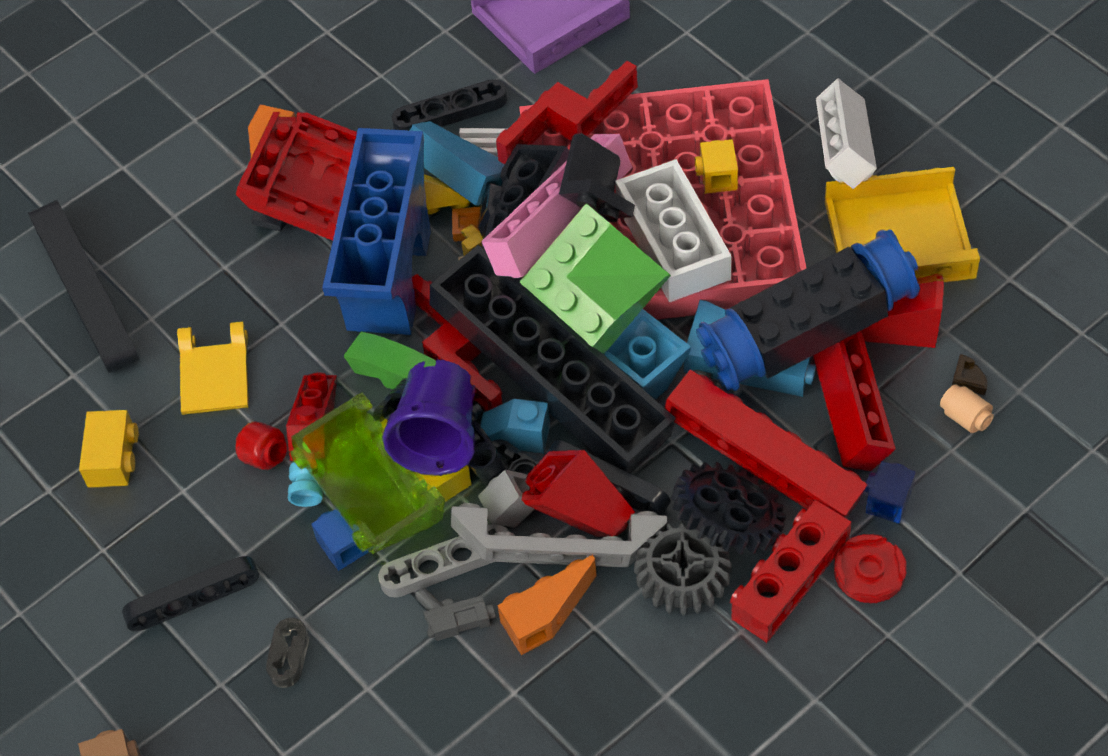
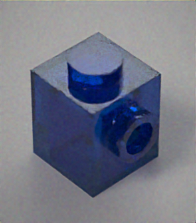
[864,461,916,524]

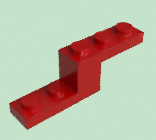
[496,61,638,164]
[412,274,502,412]

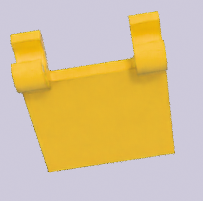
[177,321,249,415]

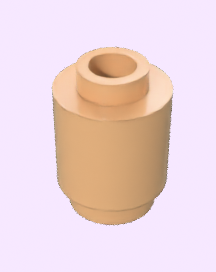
[940,385,994,433]

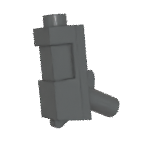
[415,588,496,641]

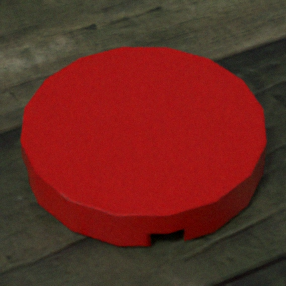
[834,534,906,603]

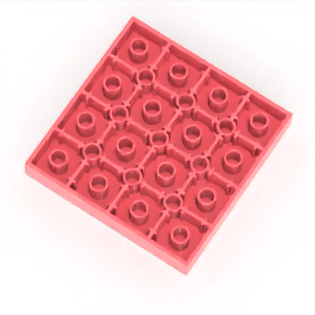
[519,79,806,320]

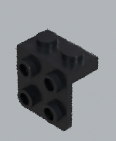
[559,133,635,222]

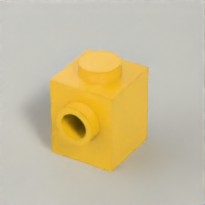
[695,139,738,194]

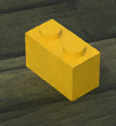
[79,410,139,487]

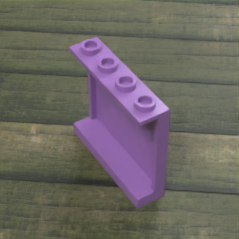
[471,0,630,74]

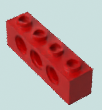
[730,500,852,643]

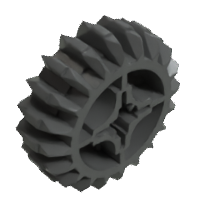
[634,521,732,616]

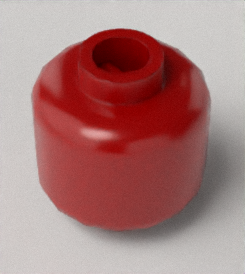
[235,421,287,470]

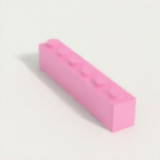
[481,134,632,278]

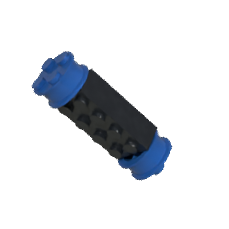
[696,229,920,392]

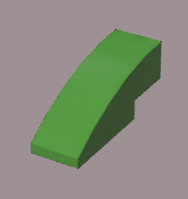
[344,331,436,389]

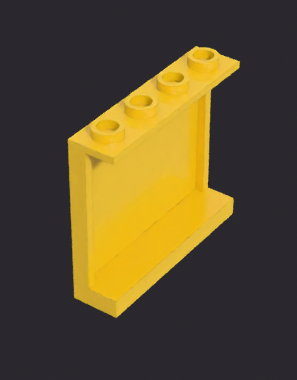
[825,167,980,282]

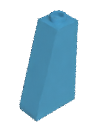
[409,121,504,205]
[684,300,816,397]

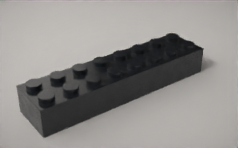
[429,245,676,474]

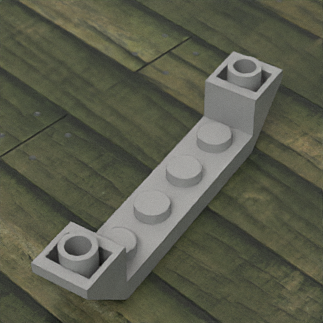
[451,503,667,567]

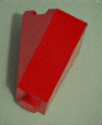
[861,274,944,348]
[521,450,635,537]

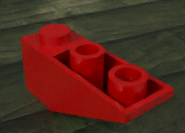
[286,372,337,461]

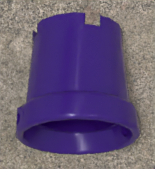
[382,360,475,476]

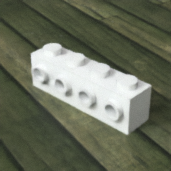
[816,78,877,189]

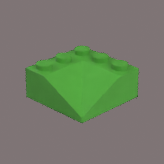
[520,203,671,354]

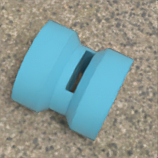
[287,460,324,507]

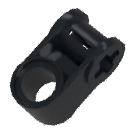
[468,419,508,485]

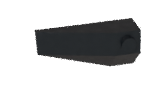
[482,144,569,250]

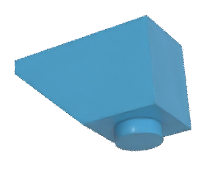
[480,399,550,454]

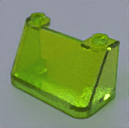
[290,392,445,554]

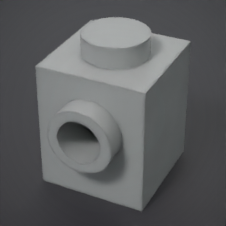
[478,470,534,528]

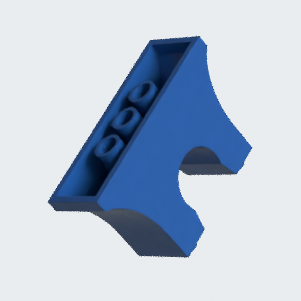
[322,128,431,335]

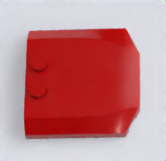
[236,112,357,241]

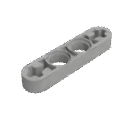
[378,524,509,598]

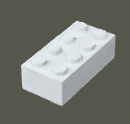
[615,159,732,302]

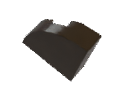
[952,354,987,395]

